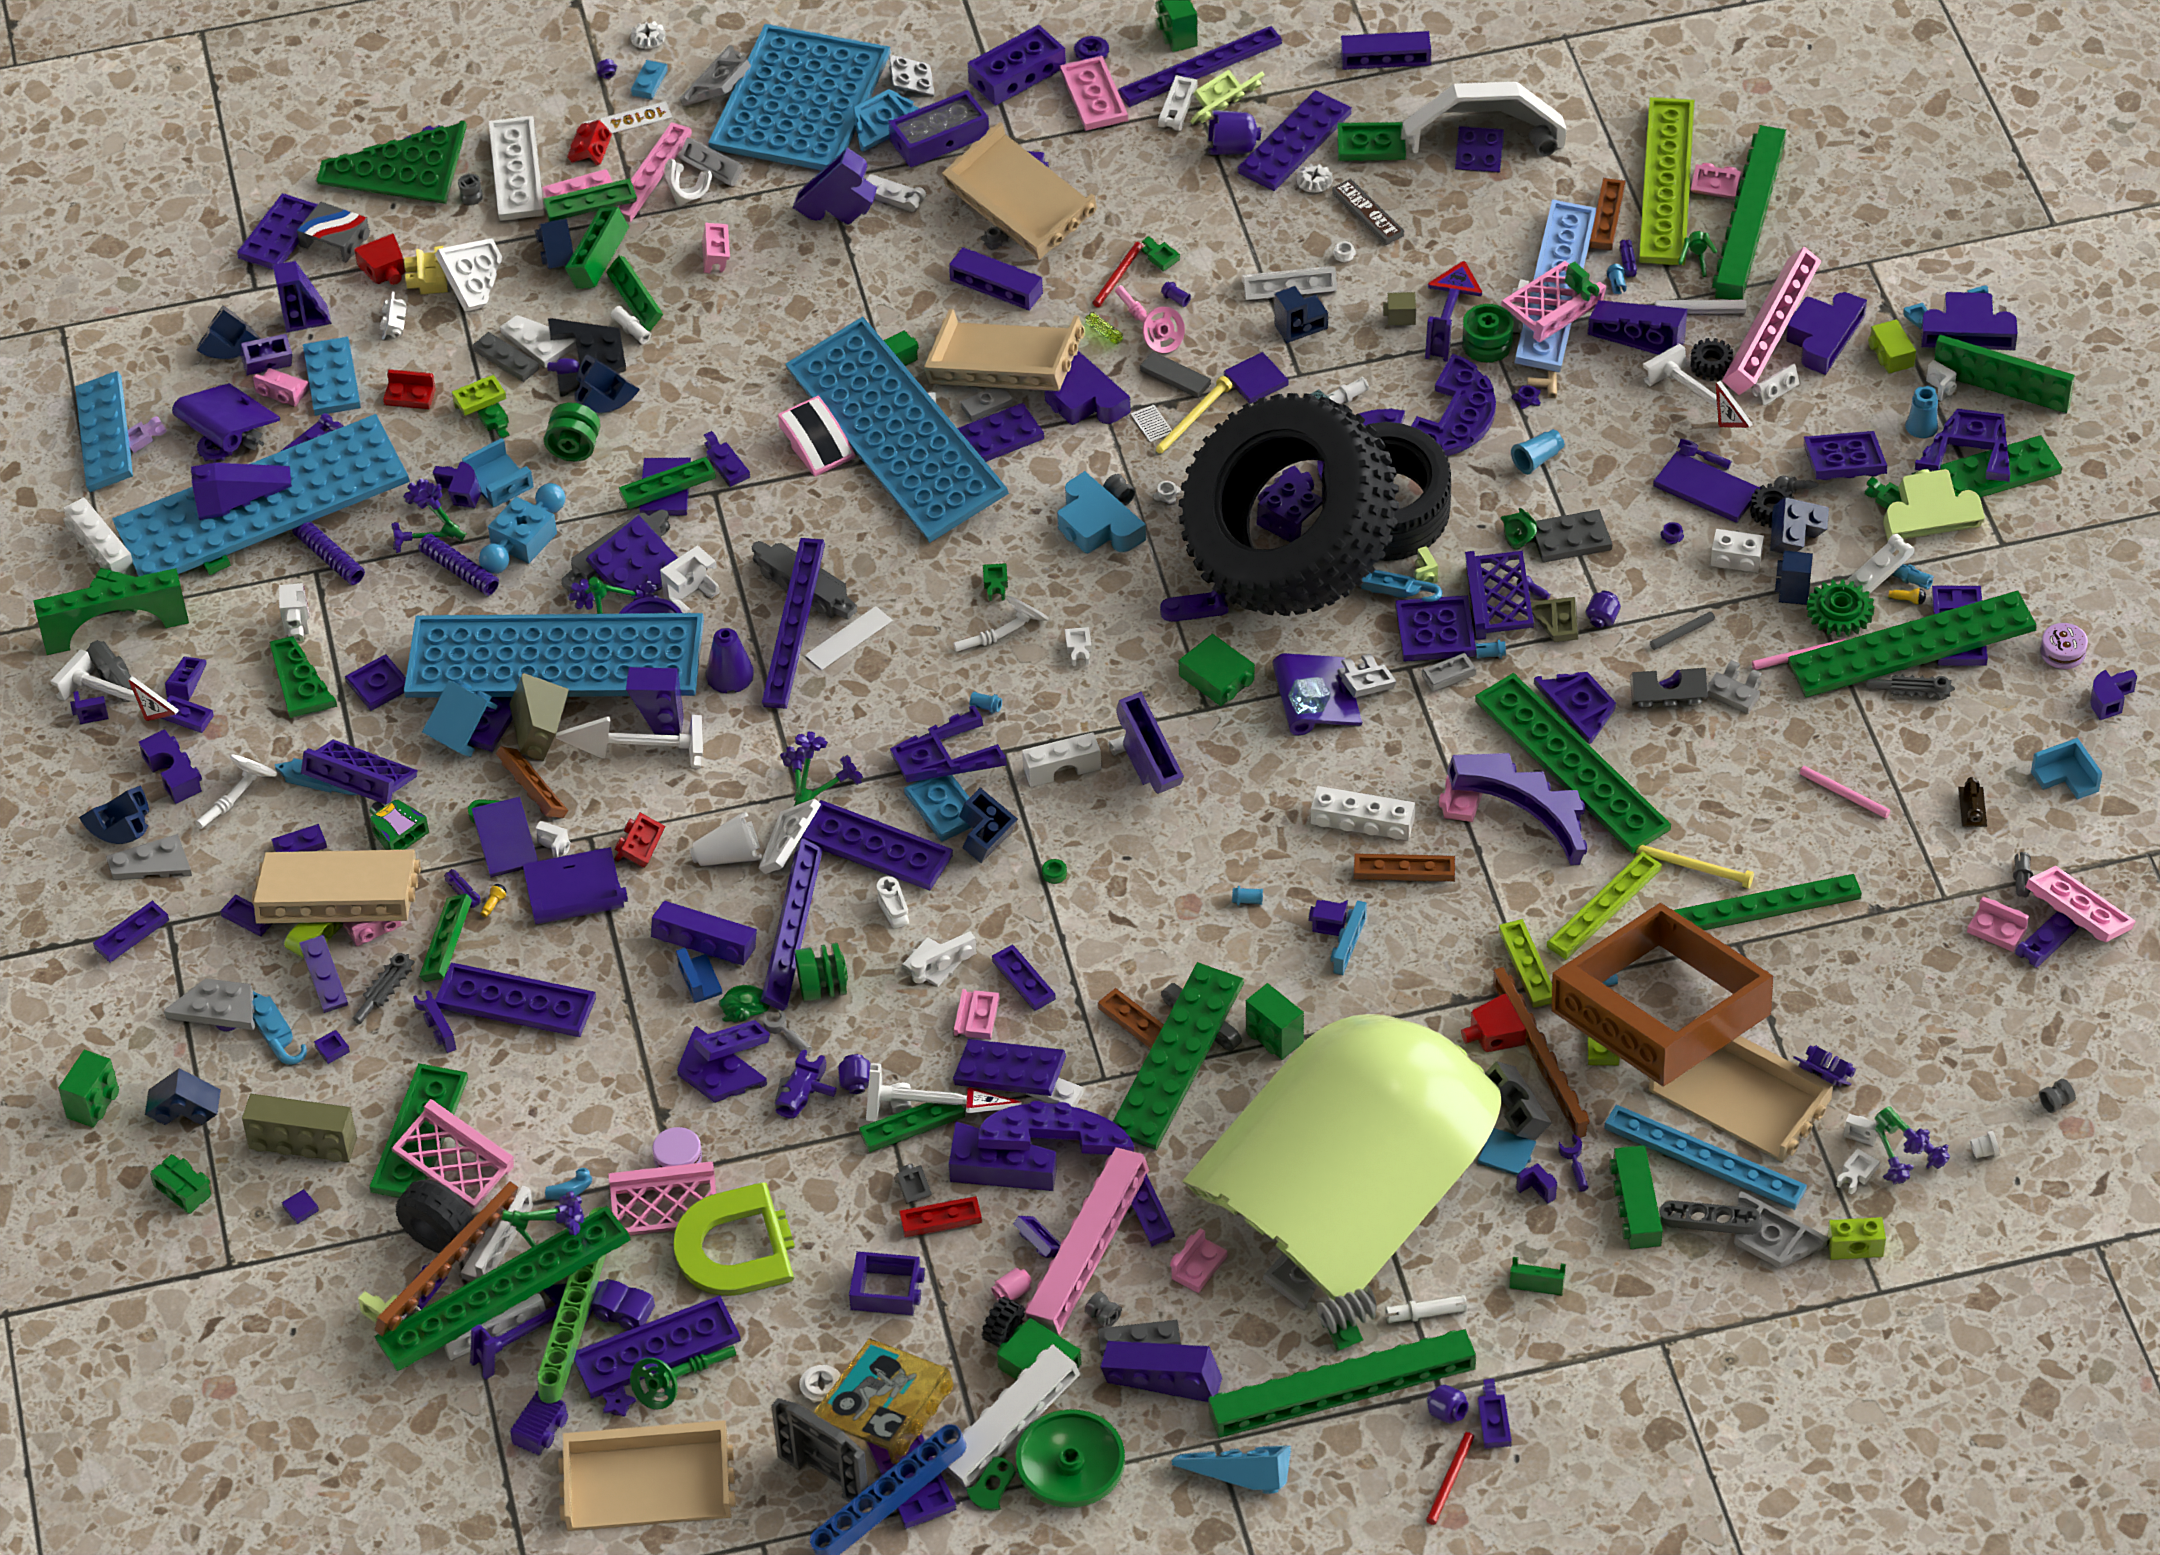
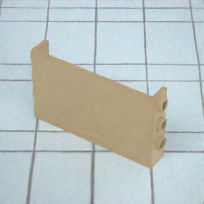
[942,122,1097,260]
[924,309,1085,391]
[252,850,421,923]
[1648,1014,1833,1163]
[558,1420,736,1531]

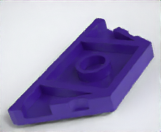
[1534,672,1616,744]
[677,1026,767,1103]

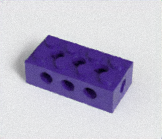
[967,24,1066,106]

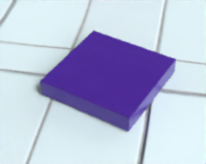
[1224,352,1289,404]
[345,654,406,711]

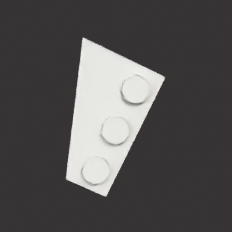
[500,315,576,368]
[759,798,821,874]

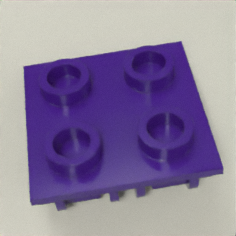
[1455,126,1504,172]
[1793,1045,1856,1087]

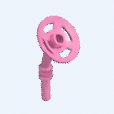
[1115,285,1185,353]

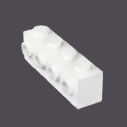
[63,497,135,575]
[1311,786,1415,841]

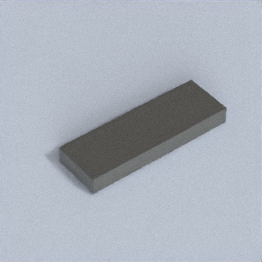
[1140,351,1211,398]

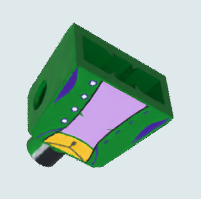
[369,799,429,850]

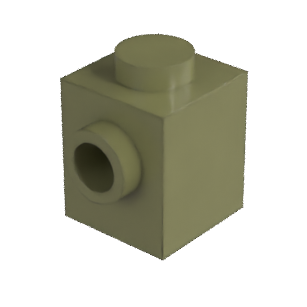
[1383,292,1416,325]

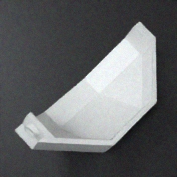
[1401,82,1566,153]

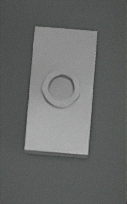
[960,387,1013,421]
[1422,653,1476,692]

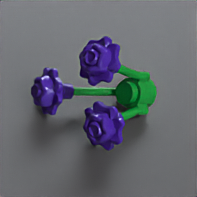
[1874,1106,1950,1185]

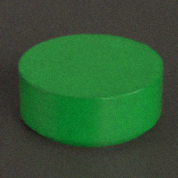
[1042,859,1067,884]

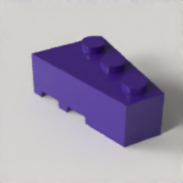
[626,667,684,736]

